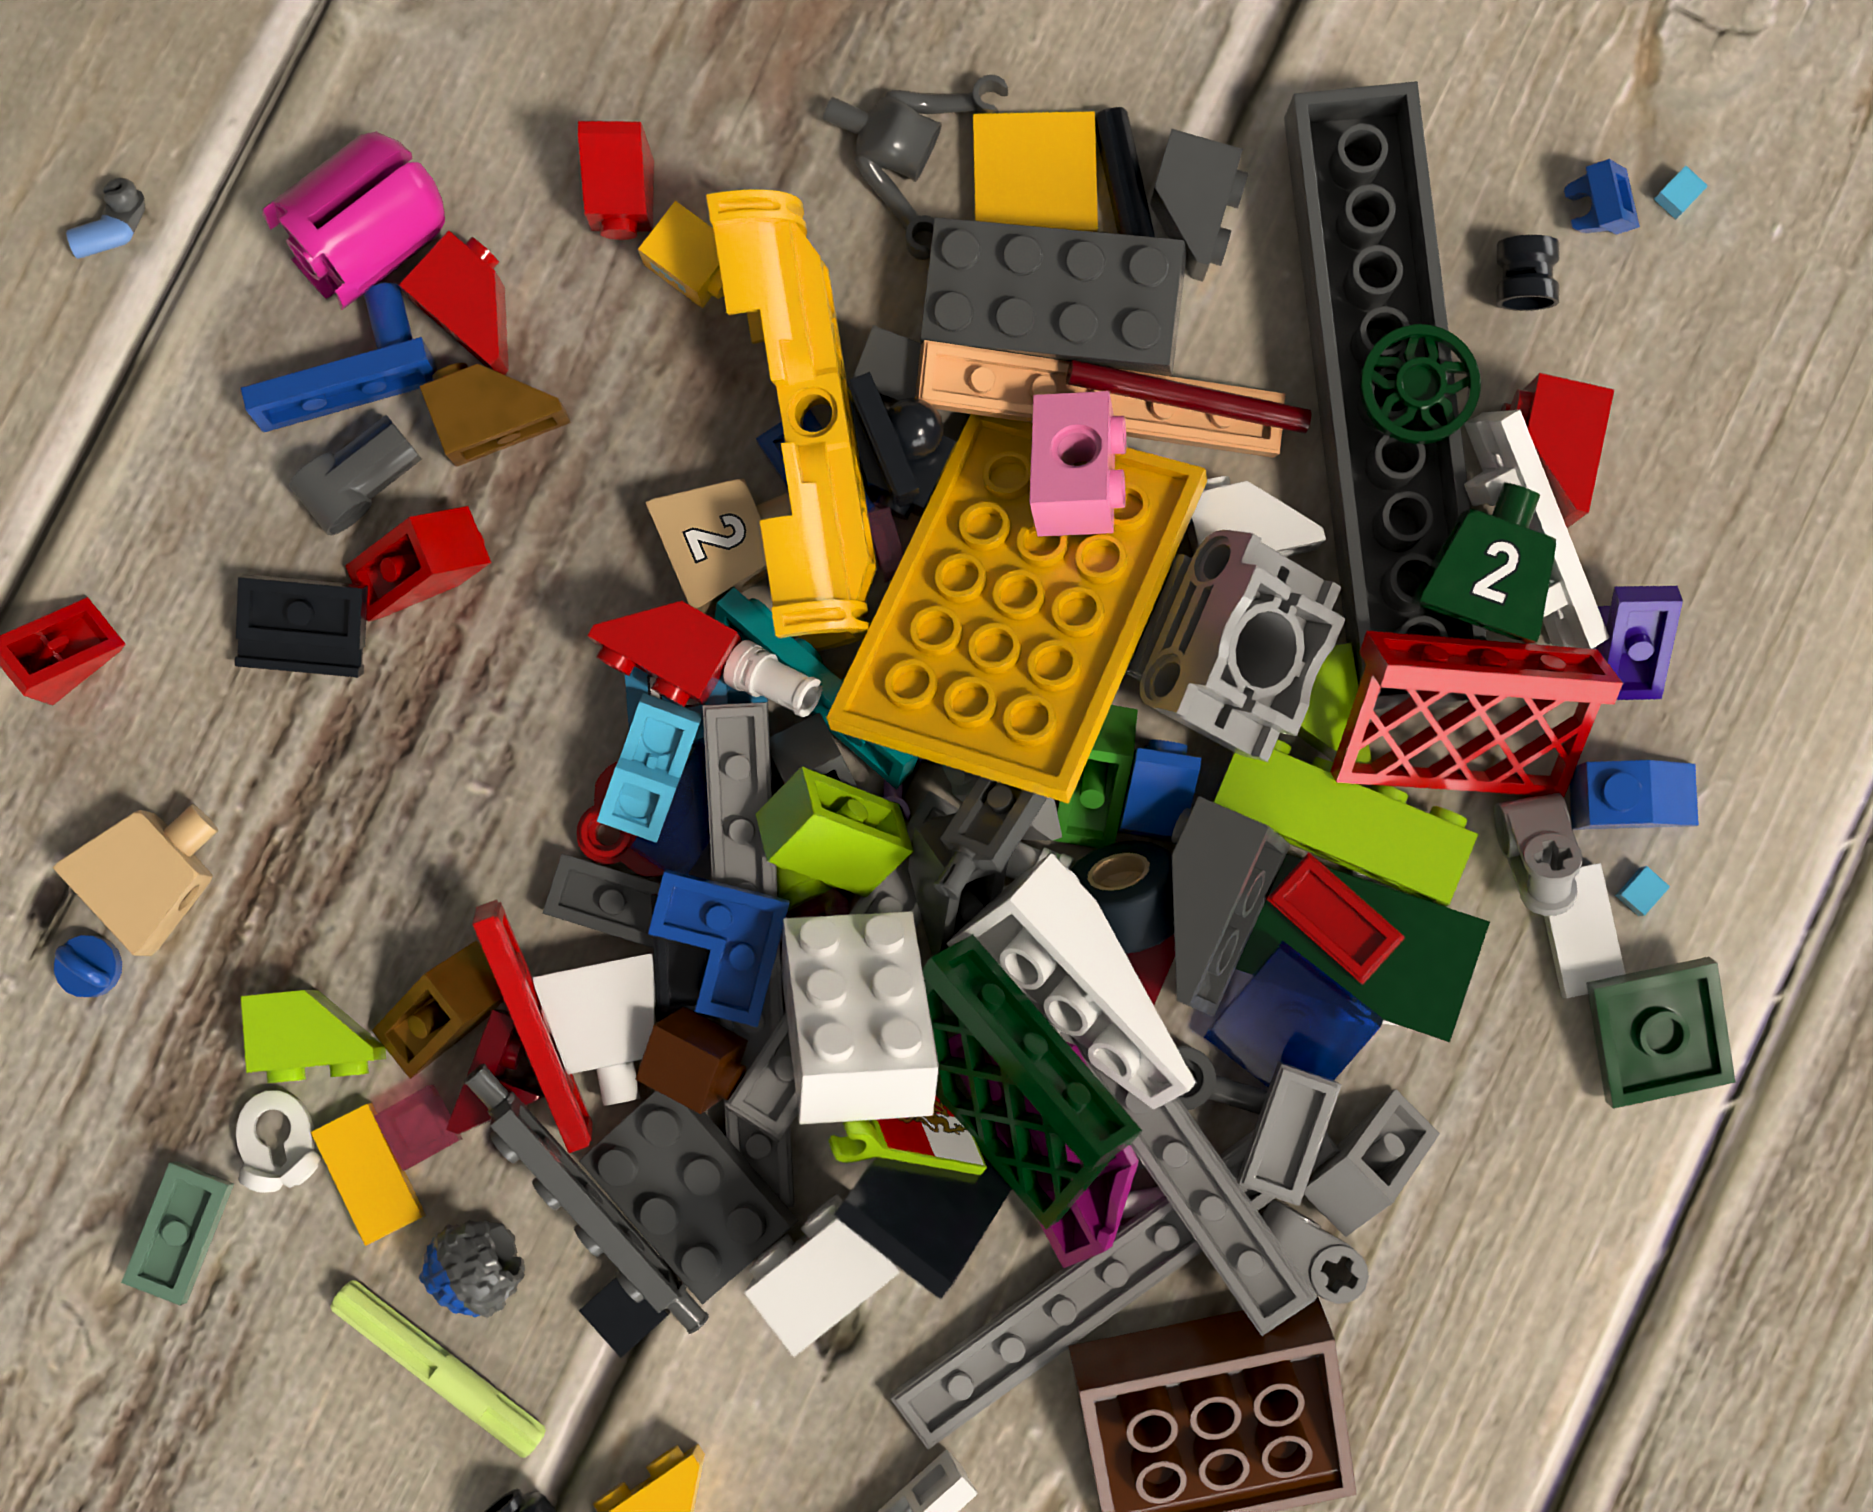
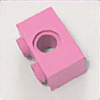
[1030,391,1127,537]

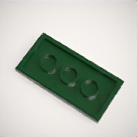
[1235,854,1490,1043]

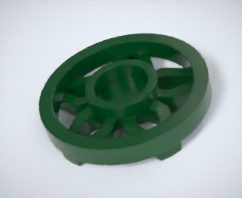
[1360,324,1481,444]

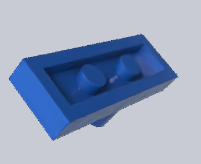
[241,283,438,433]

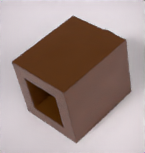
[635,1007,749,1114]

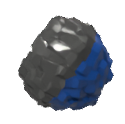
[419,1220,525,1318]

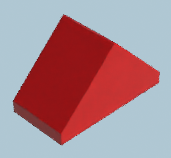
[0,597,126,706]

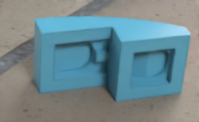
[597,693,703,843]

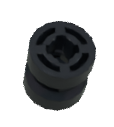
[1496,235,1559,311]

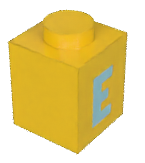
[638,201,724,309]

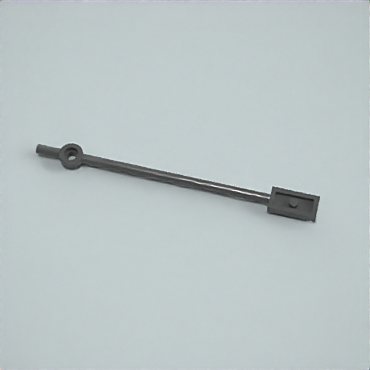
[542,853,1267,1114]

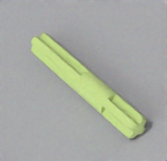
[330,1280,546,1458]

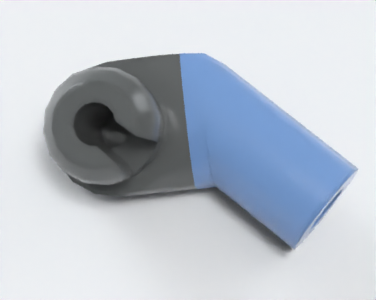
[66,178,145,259]

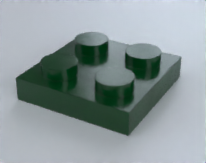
[1586,957,1736,1109]

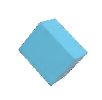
[1654,165,1708,219]
[1615,866,1670,916]

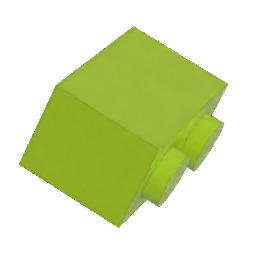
[756,766,913,897]

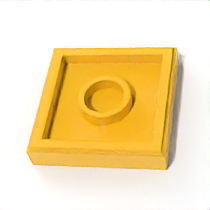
[973,111,1098,232]

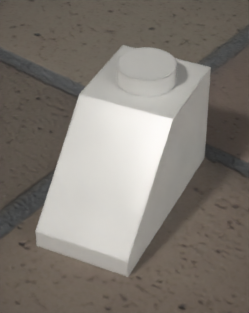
[1187,476,1326,557]

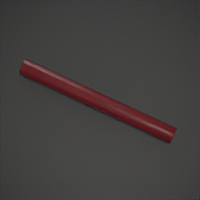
[1066,360,1312,434]

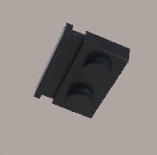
[235,574,368,678]

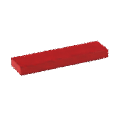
[472,899,592,1154]

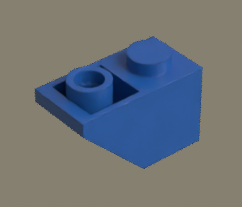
[1117,740,1201,841]

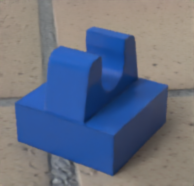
[1564,159,1640,235]

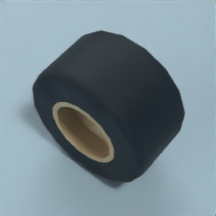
[1070,840,1175,954]

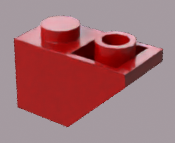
[587,601,742,707]

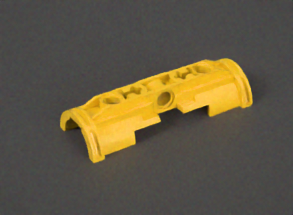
[706,190,877,652]

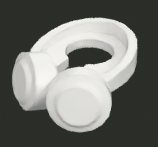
[236,1091,321,1193]

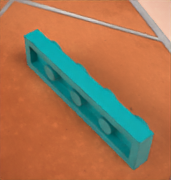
[715,587,918,790]

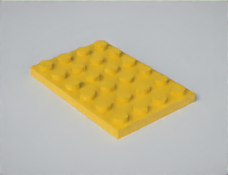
[826,414,1207,804]

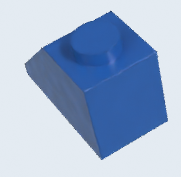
[1569,760,1699,830]

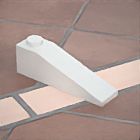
[946,853,1196,1109]

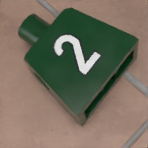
[1411,482,1556,644]

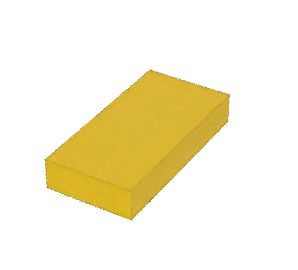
[311,1103,426,1246]

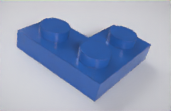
[648,869,790,1027]

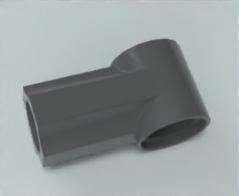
[289,415,422,536]

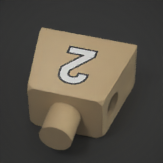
[646,479,792,615]

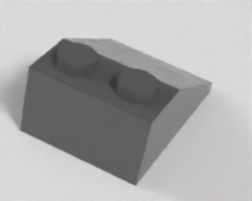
[1171,796,1291,1017]

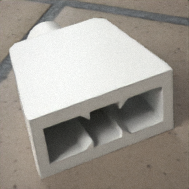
[532,953,661,1106]

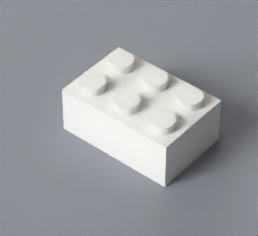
[781,911,938,1124]
[744,1194,901,1357]

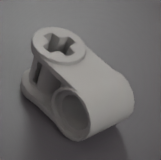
[1494,793,1582,916]
[1261,1199,1369,1304]

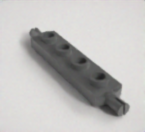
[933,664,1130,900]
[464,1063,709,1334]

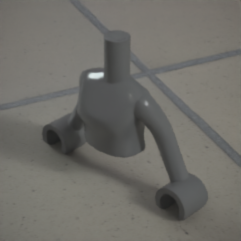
[823,74,1008,260]

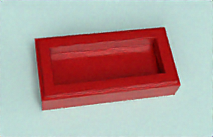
[1267,852,1405,985]

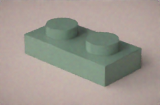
[121,1161,235,1306]

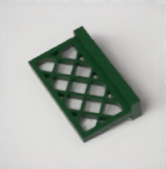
[922,935,1143,1230]

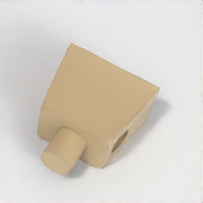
[52,804,218,956]

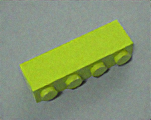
[1214,739,1478,907]

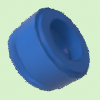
[54,935,123,997]

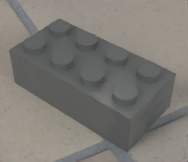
[920,217,1187,377]

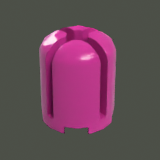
[262,131,445,310]

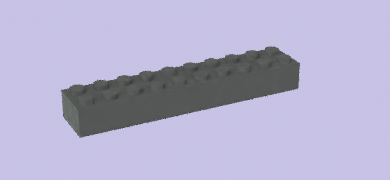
[1284,81,1487,716]

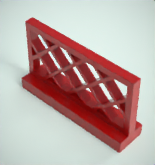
[1330,631,1623,797]

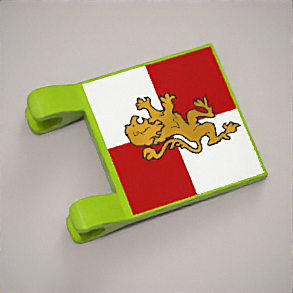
[828,1095,987,1175]

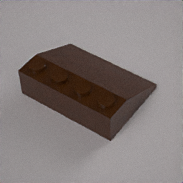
[1068,1295,1357,1512]

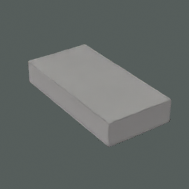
[1236,1061,1342,1206]

